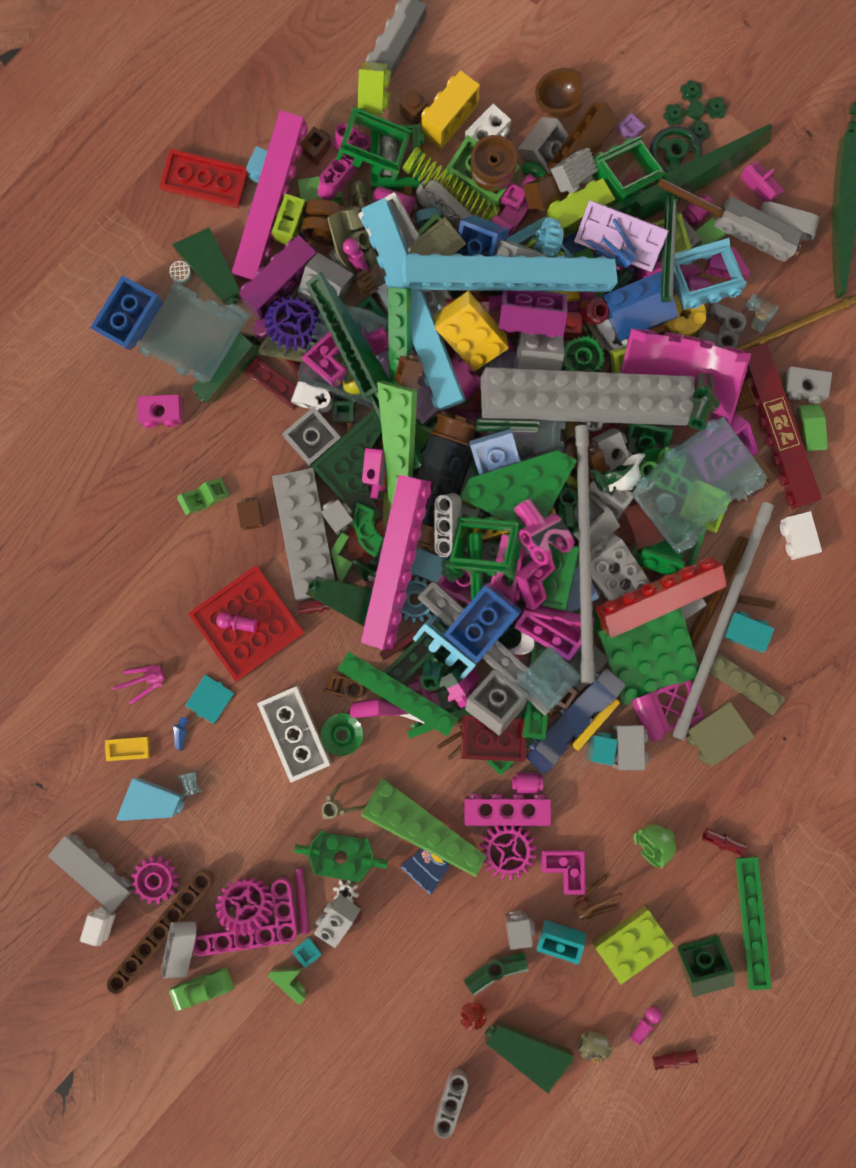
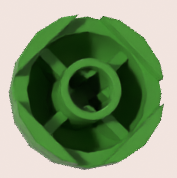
[633,824,676,868]

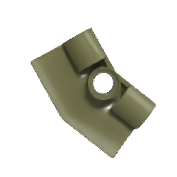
[327,206,378,282]

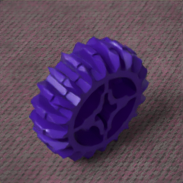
[265,295,321,352]

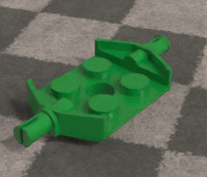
[294,830,388,883]

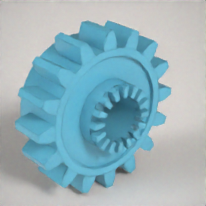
[533,218,563,258]
[401,577,431,623]

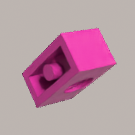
[137,395,183,428]

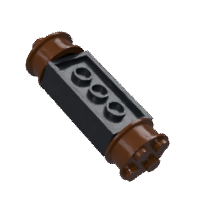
[416,410,476,552]

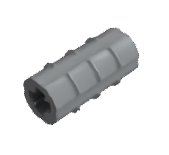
[380,135,399,178]

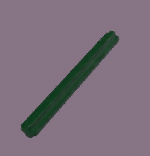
[660,194,677,303]

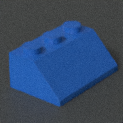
[603,271,678,342]

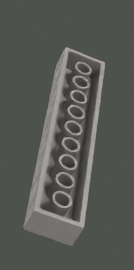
[481,368,695,425]

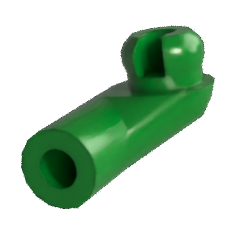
[521,161,547,178]

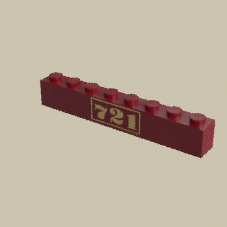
[743,343,822,510]

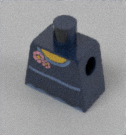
[400,848,450,895]

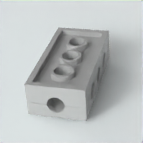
[578,533,650,601]

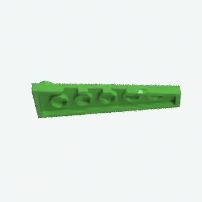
[378,381,417,509]

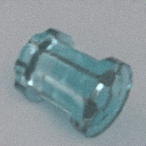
[178,771,202,797]

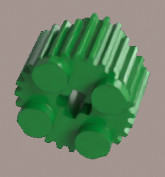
[561,336,604,372]

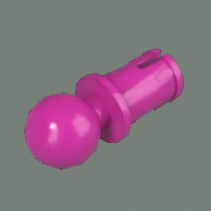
[343,238,370,274]
[216,612,257,633]
[629,1005,663,1046]

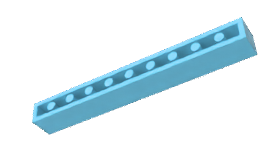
[361,198,466,411]
[401,253,617,292]

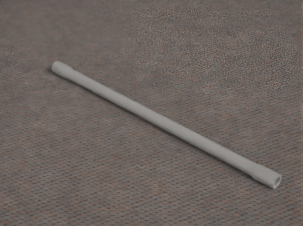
[575,425,595,683]
[672,502,775,741]

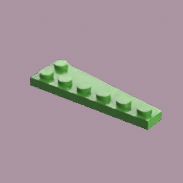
[361,779,486,877]

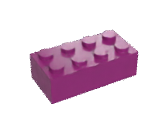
[239,235,317,320]

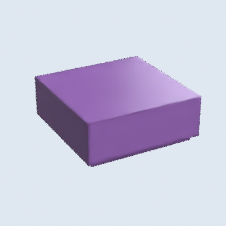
[616,112,646,139]

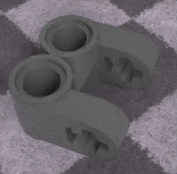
[695,303,746,348]

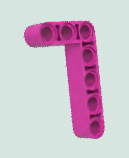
[192,876,299,956]

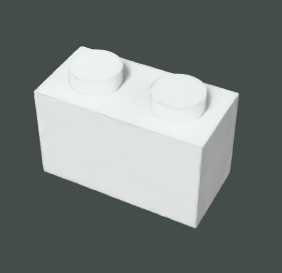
[780,511,822,560]

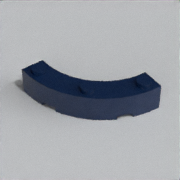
[525,668,625,774]

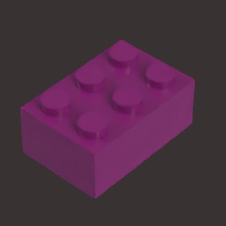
[499,291,567,337]

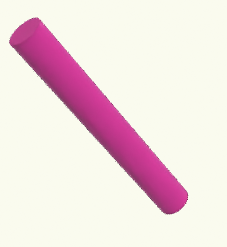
[295,868,310,934]

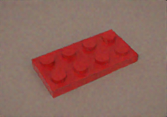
[159,149,248,209]

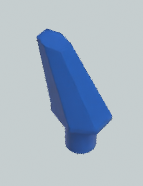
[173,716,189,751]

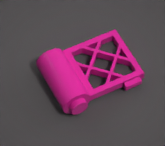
[631,680,704,742]

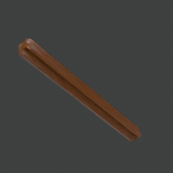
[689,536,749,649]

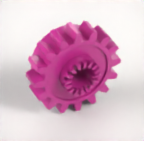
[131,856,180,904]

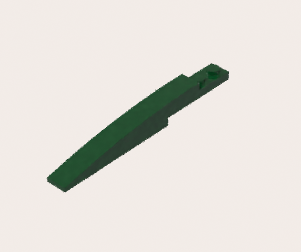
[832,100,856,299]
[610,124,772,220]
[306,272,424,471]

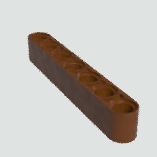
[106,869,214,994]

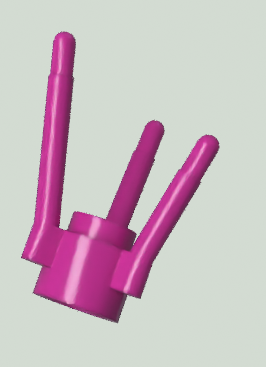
[113,664,165,704]

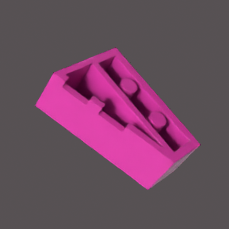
[514,605,594,661]

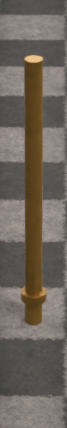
[735,295,856,350]

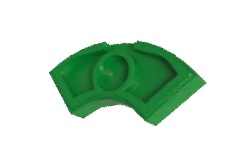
[353,503,385,558]

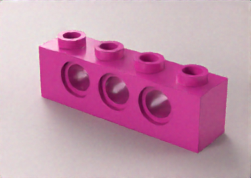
[491,534,531,624]
[464,794,551,826]

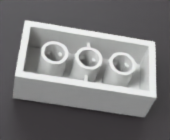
[257,686,332,783]

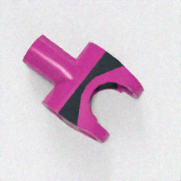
[514,499,574,565]

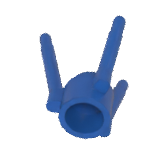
[586,219,637,269]

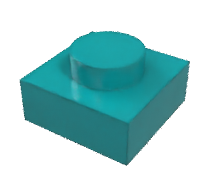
[292,936,322,968]

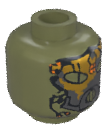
[578,1030,612,1064]

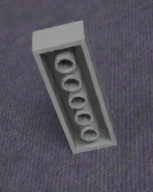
[272,468,336,601]

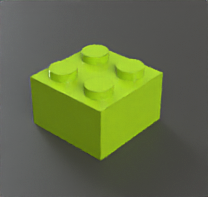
[358,62,391,115]

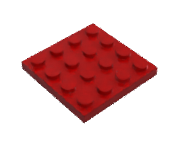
[188,565,305,682]

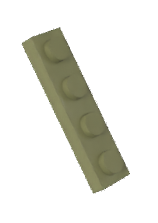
[709,653,785,715]

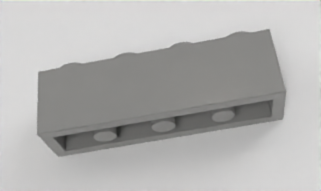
[48,834,134,912]

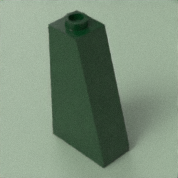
[172,227,242,307]
[191,331,262,403]
[306,576,373,627]
[484,1021,575,1094]

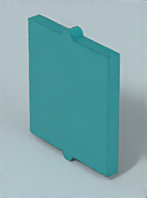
[185,675,234,724]

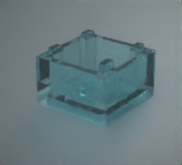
[516,646,581,710]

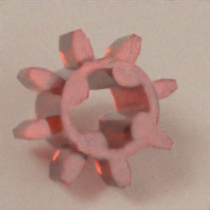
[460,1002,486,1031]

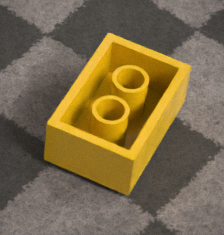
[421,70,480,150]
[434,291,508,372]

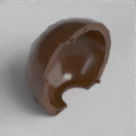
[535,68,583,118]

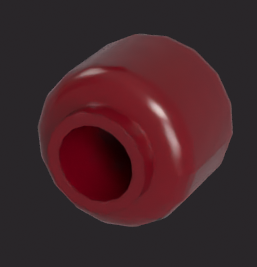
[578,296,609,324]

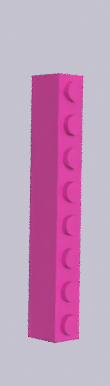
[232,110,308,281]
[361,475,431,650]

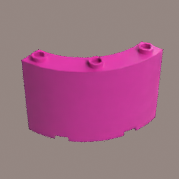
[621,329,751,430]

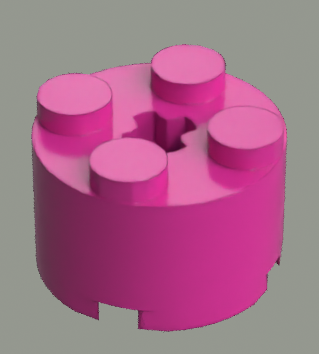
[450,353,481,403]

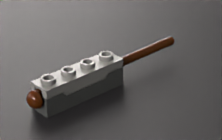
[366,0,427,79]
[658,178,803,262]

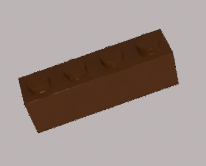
[547,102,619,172]

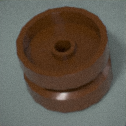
[470,135,517,192]
[300,199,346,246]

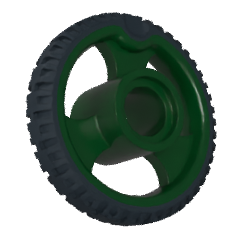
[649,126,702,172]

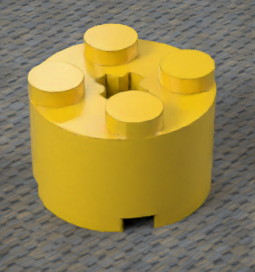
[665,295,706,337]

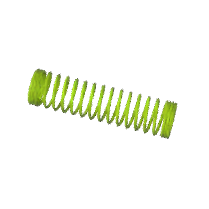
[402,147,500,221]

